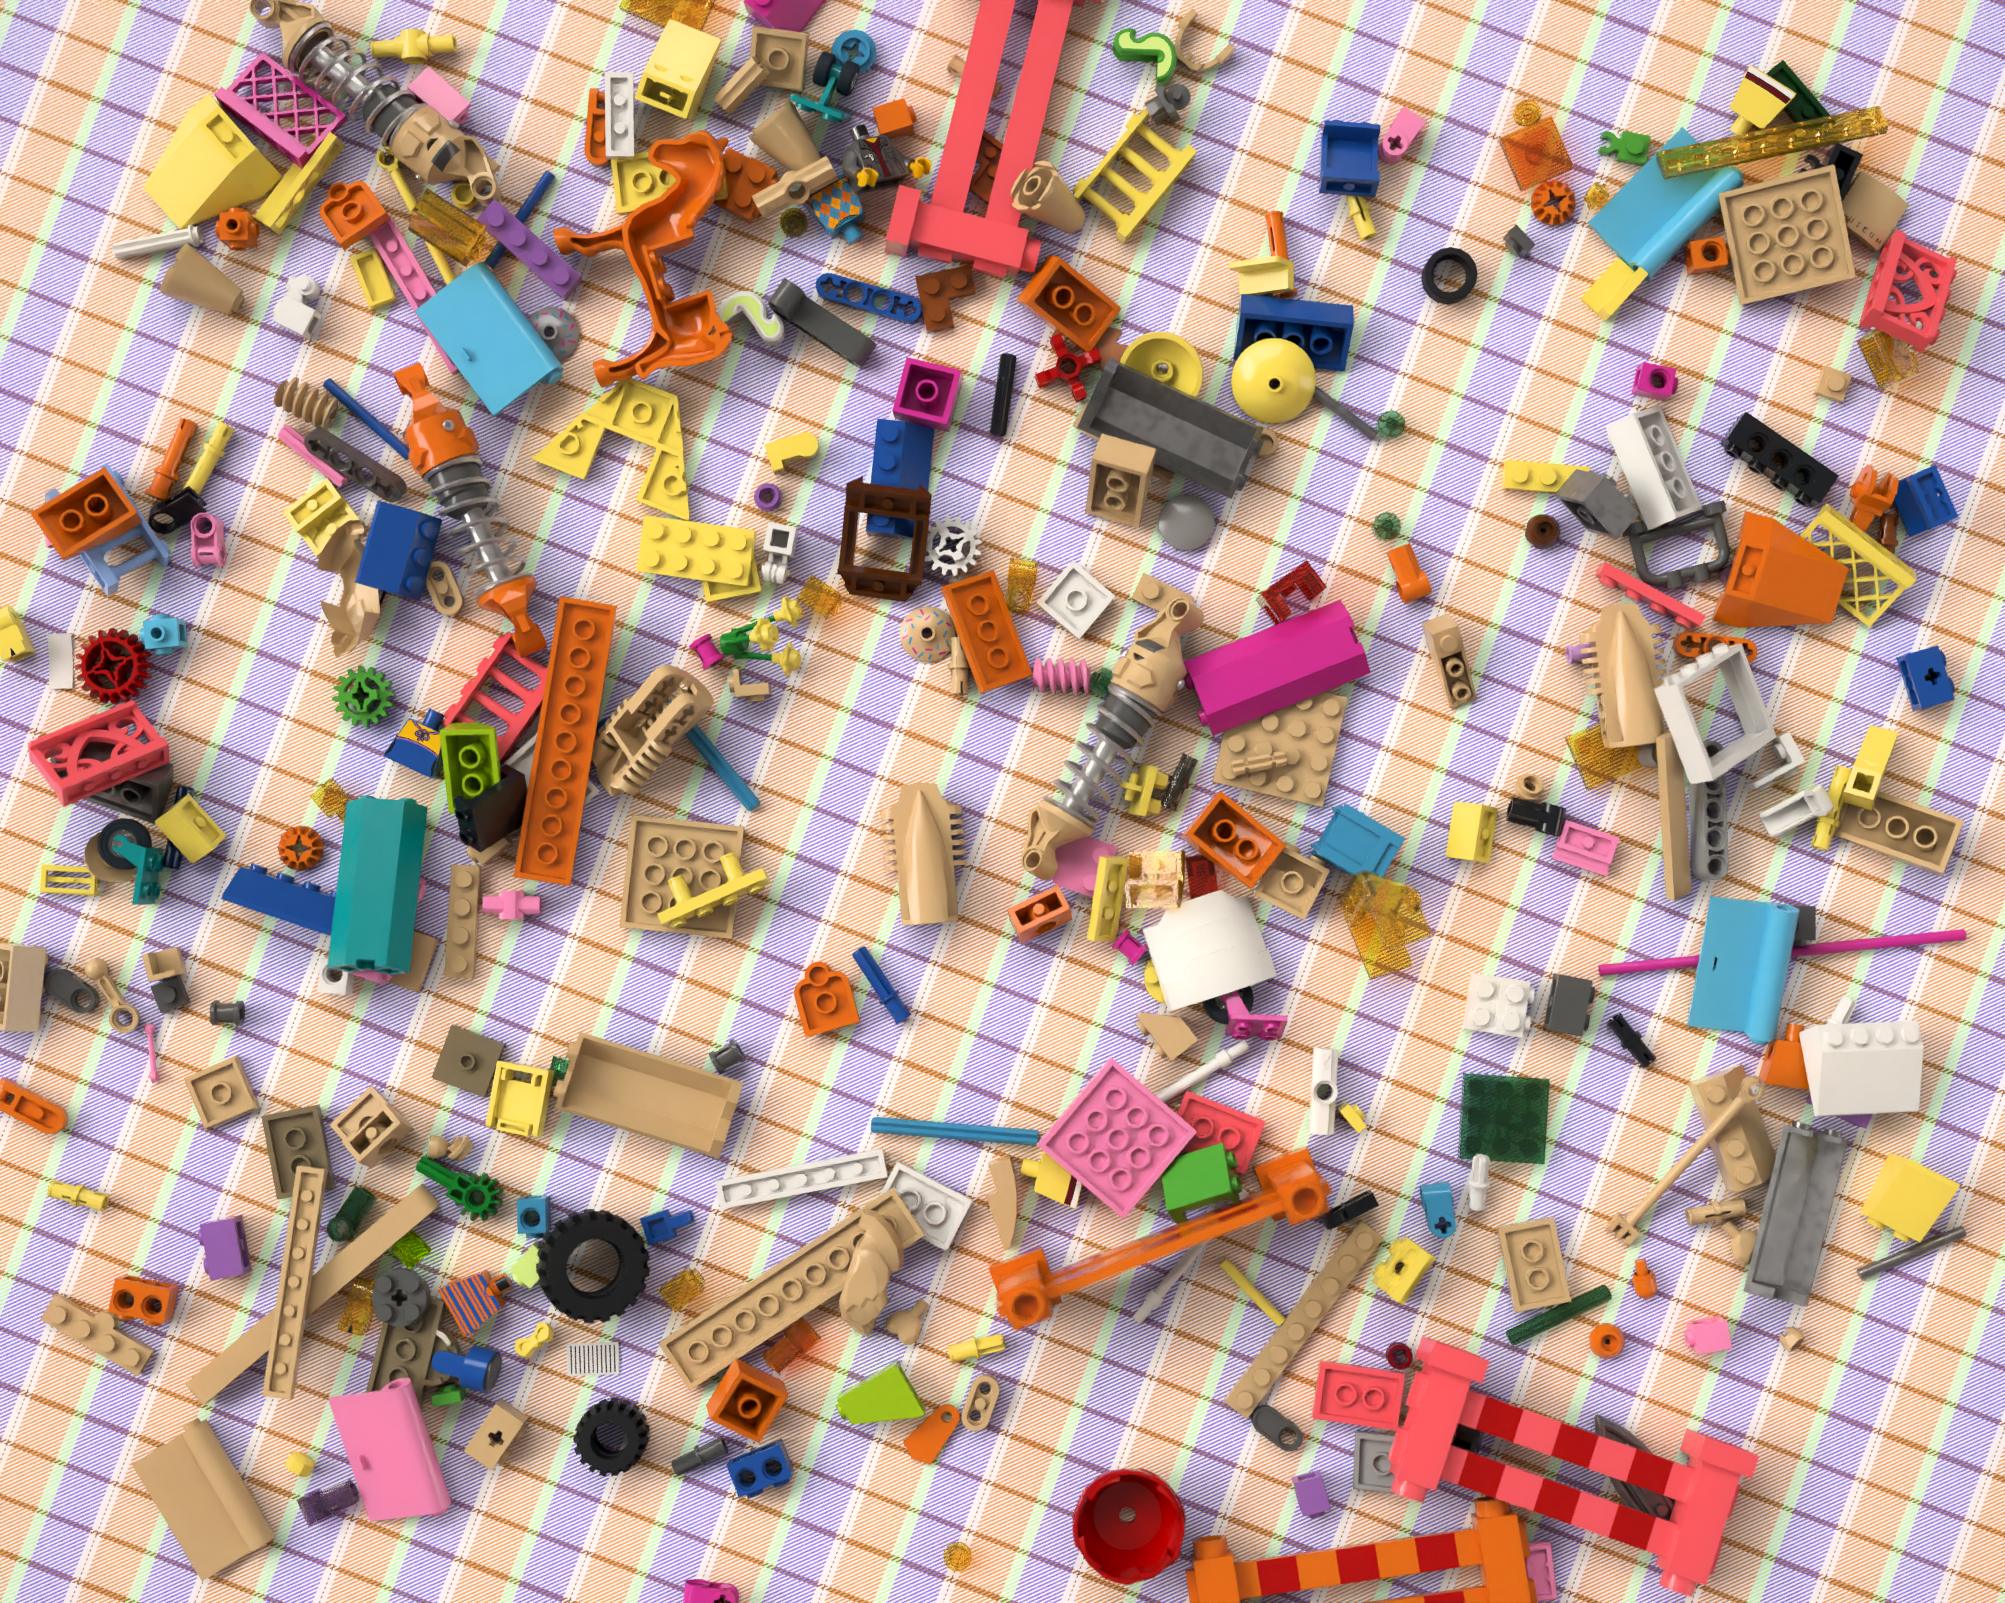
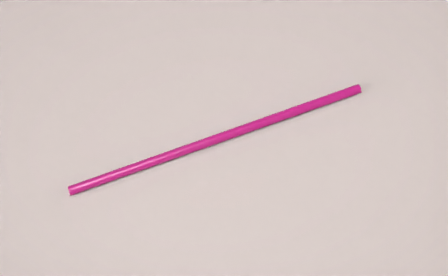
[1598,929,1966,976]

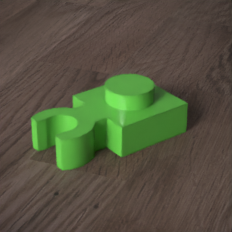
[1597,131,1651,166]

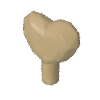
[1721,1219,1757,1265]
[886,1298,929,1345]

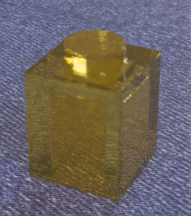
[796,575,843,619]
[658,1265,705,1313]

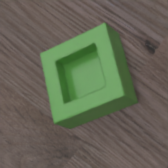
[431,1383,467,1407]

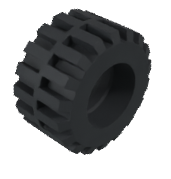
[573,1398,650,1476]

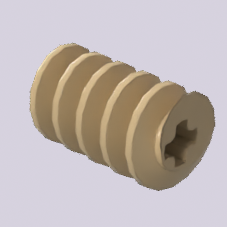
[273,377,339,430]

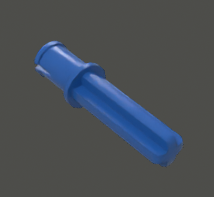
[852,946,912,1025]

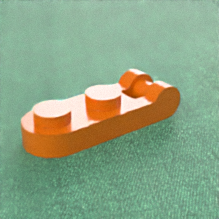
[584,88,611,167]
[0,1077,68,1134]

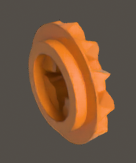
[1531,180,1577,226]
[277,826,324,871]

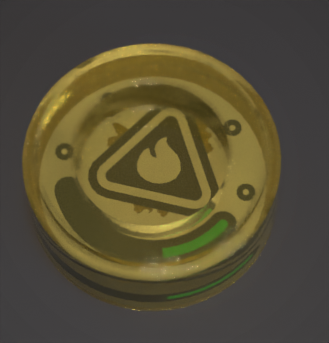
[780,208,808,238]

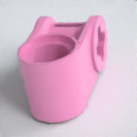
[1378,106,1427,164]
[190,513,227,568]

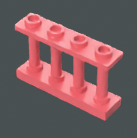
[443,632,548,764]

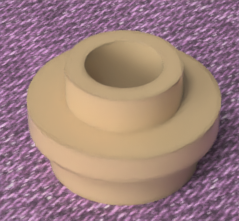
[1515,774,1544,801]
[447,1134,473,1162]

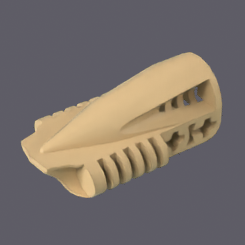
[1579,603,1667,748]
[592,664,714,797]
[880,782,967,925]

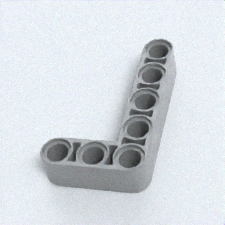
[1637,741,1729,880]

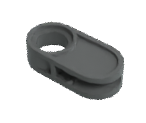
[45,969,100,1013]
[1251,1405,1303,1452]

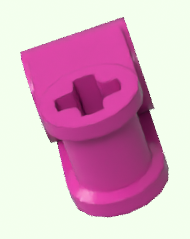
[683,1579,739,1603]

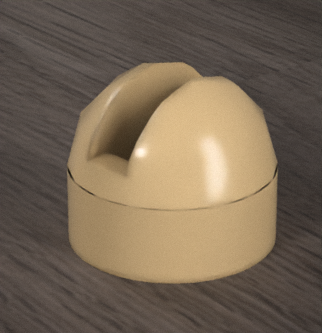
[428,1135,448,1159]
[1779,1327,1805,1352]

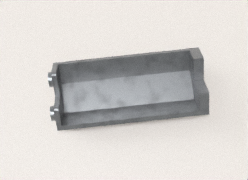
[1077,358,1264,499]
[1743,1121,1848,1307]

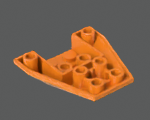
[1712,511,1849,628]

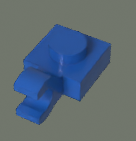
[640,1209,694,1245]

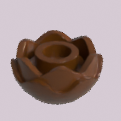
[1525,514,1561,549]

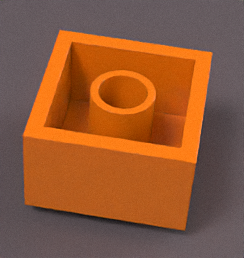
[706,1358,789,1443]

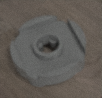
[372,1268,431,1327]

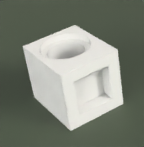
[317,957,354,995]

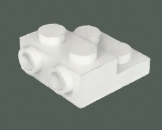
[1463,973,1535,1038]

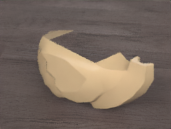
[317,520,380,658]
[839,1209,904,1337]

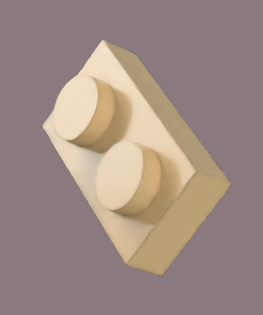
[1131,573,1194,612]

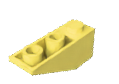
[1844,725,1898,810]

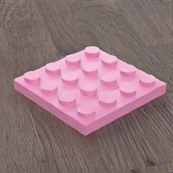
[1036,1057,1197,1219]

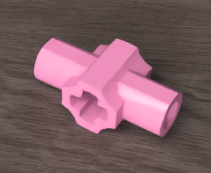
[482,891,542,919]

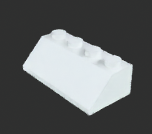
[1605,406,1702,530]

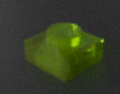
[390,1230,432,1270]

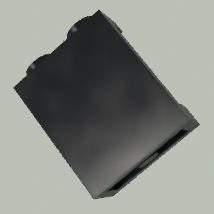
[454,764,527,853]

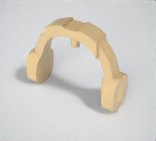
[1175,9,1236,73]

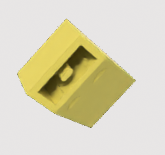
[634,19,722,121]

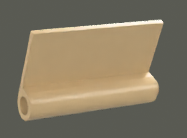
[132,1418,276,1582]

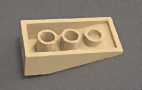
[1833,791,1964,877]

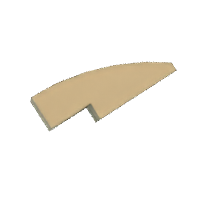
[986,1156,1017,1251]

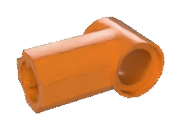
[1387,543,1432,604]

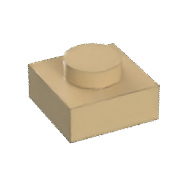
[1813,366,1852,403]

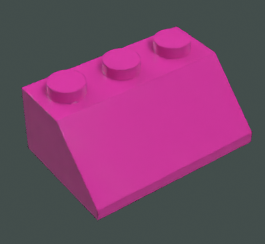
[743,0,826,32]

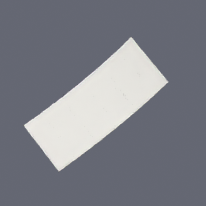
[47,633,73,689]

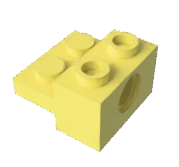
[1372,1235,1436,1305]

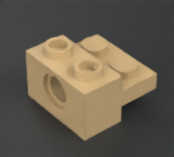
[330,1085,414,1168]

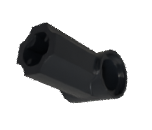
[1506,797,1566,836]

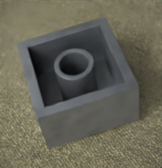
[1554,469,1640,539]

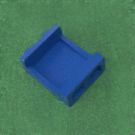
[1319,120,1381,198]

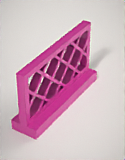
[214,52,348,169]

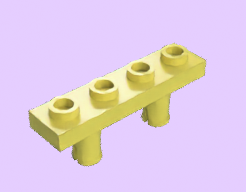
[658,852,770,929]

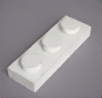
[605,72,635,159]

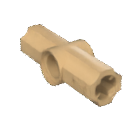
[752,156,838,219]

